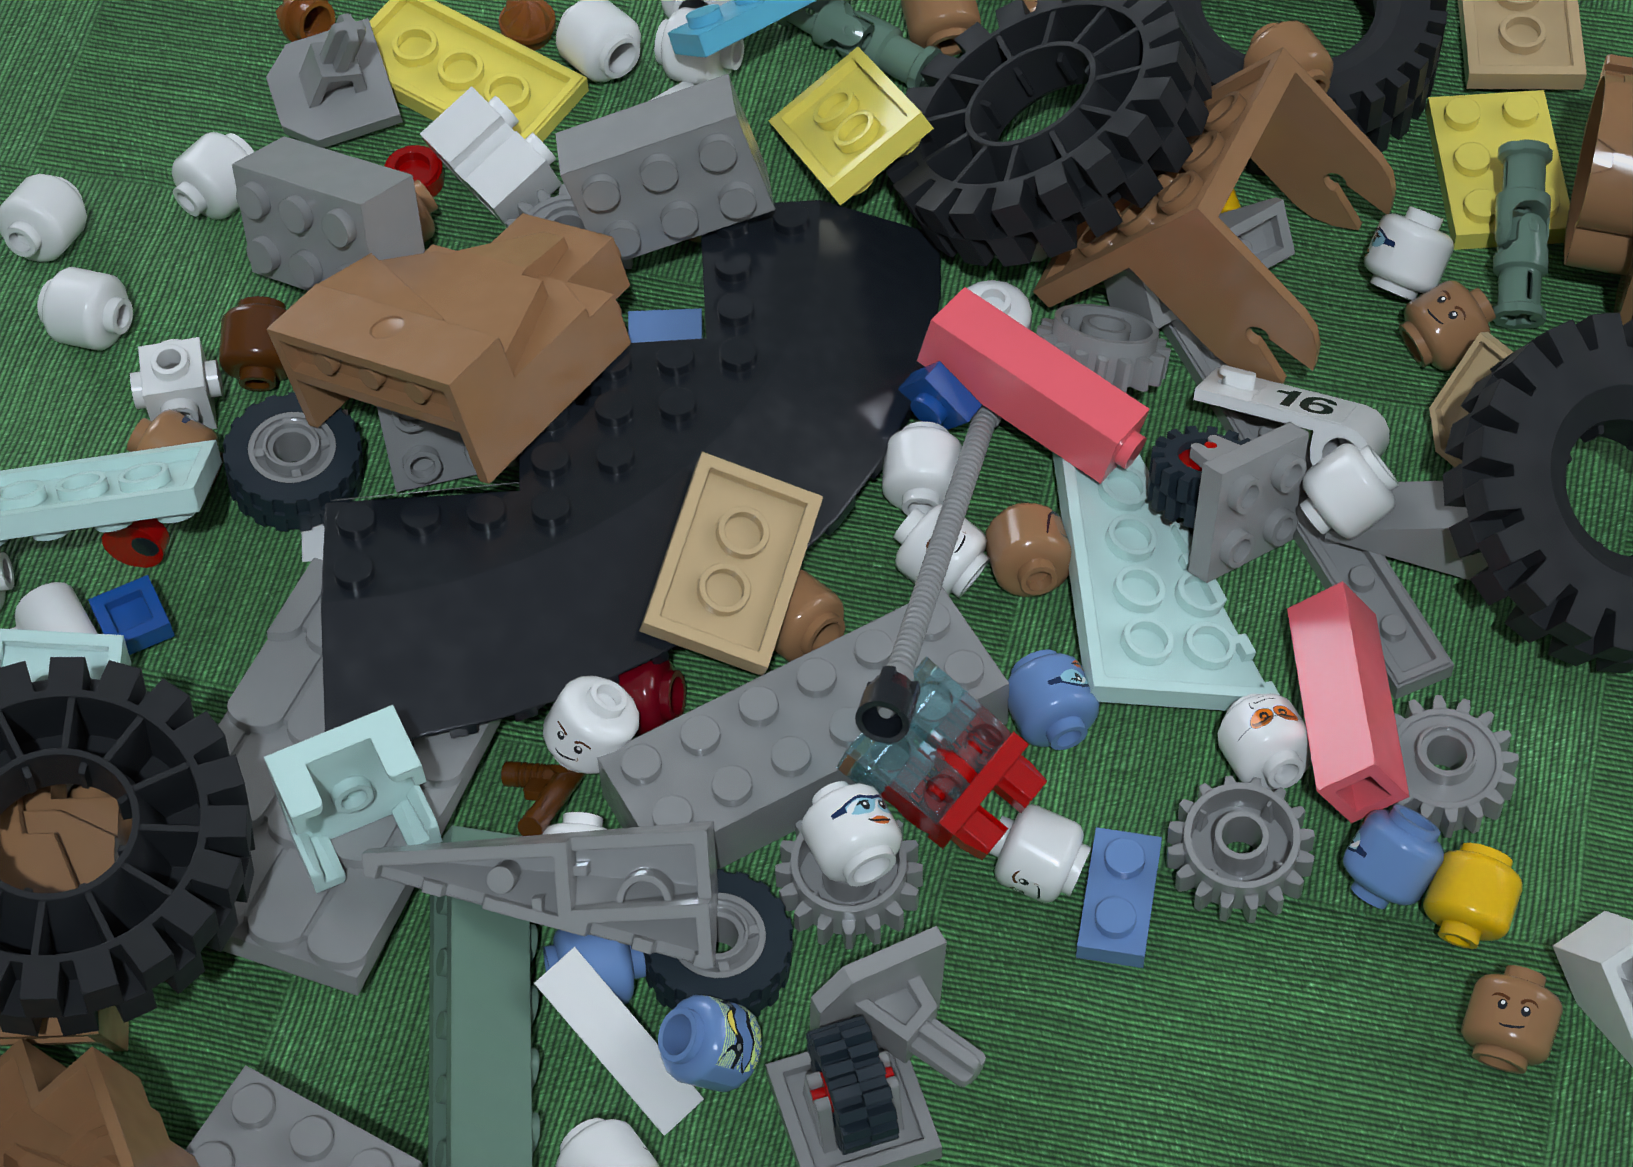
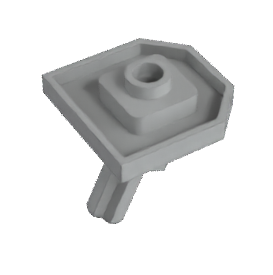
[266,14,403,148]
[809,926,986,1087]

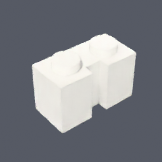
[420,86,561,227]

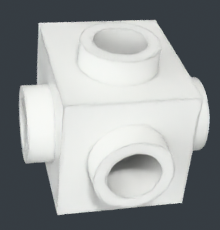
[130,337,223,430]

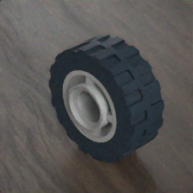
[223,392,364,532]
[644,869,793,1018]

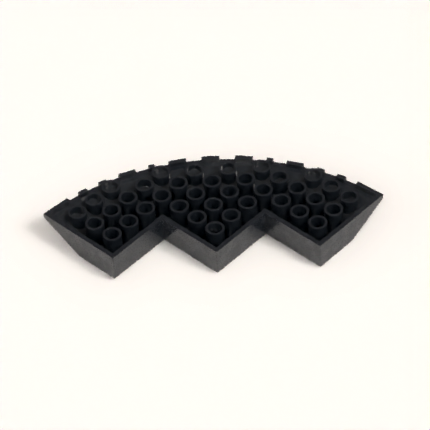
[321,200,941,747]

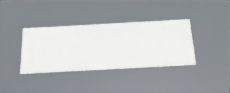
[534,947,704,1136]

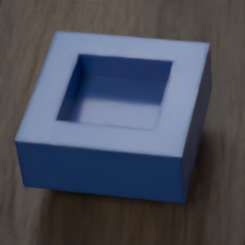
[898,361,982,430]
[88,575,175,655]

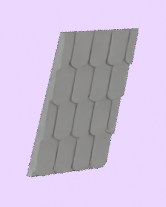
[218,558,502,996]

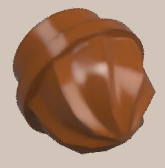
[275,0,335,42]
[499,0,556,51]

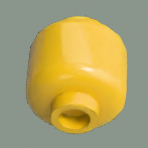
[1423,843,1523,949]

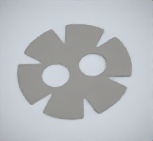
[331,482,519,501]

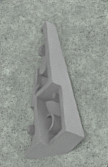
[362,821,718,969]

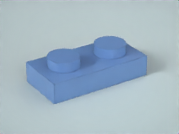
[1076,827,1162,968]

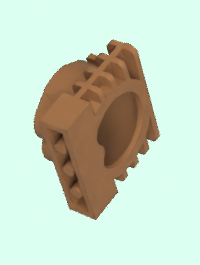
[1563,54,1633,325]

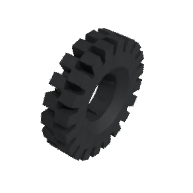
[886,0,1212,267]
[1443,312,1633,673]
[0,657,255,1037]

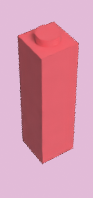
[917,287,1150,484]
[1287,581,1410,824]

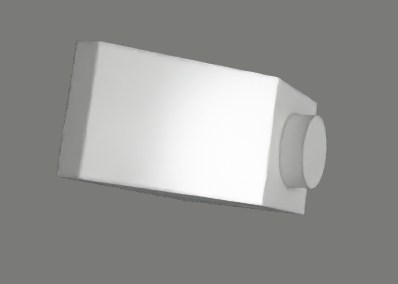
[1553,911,1633,1067]

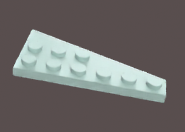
[1053,452,1280,711]

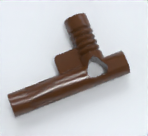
[501,761,586,836]

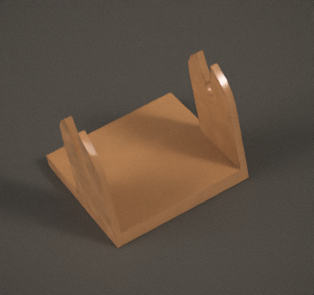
[1033,47,1397,384]

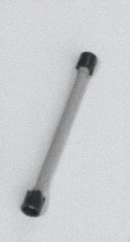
[855,405,1002,743]

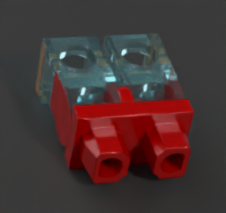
[836,656,1047,861]

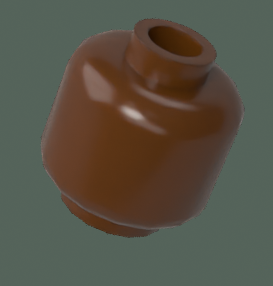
[219,296,288,391]

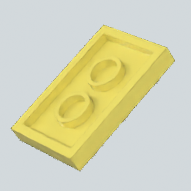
[769,47,934,206]
[1425,90,1570,250]

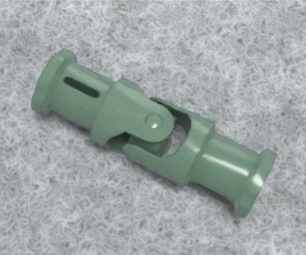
[775,0,943,90]
[1493,139,1553,329]

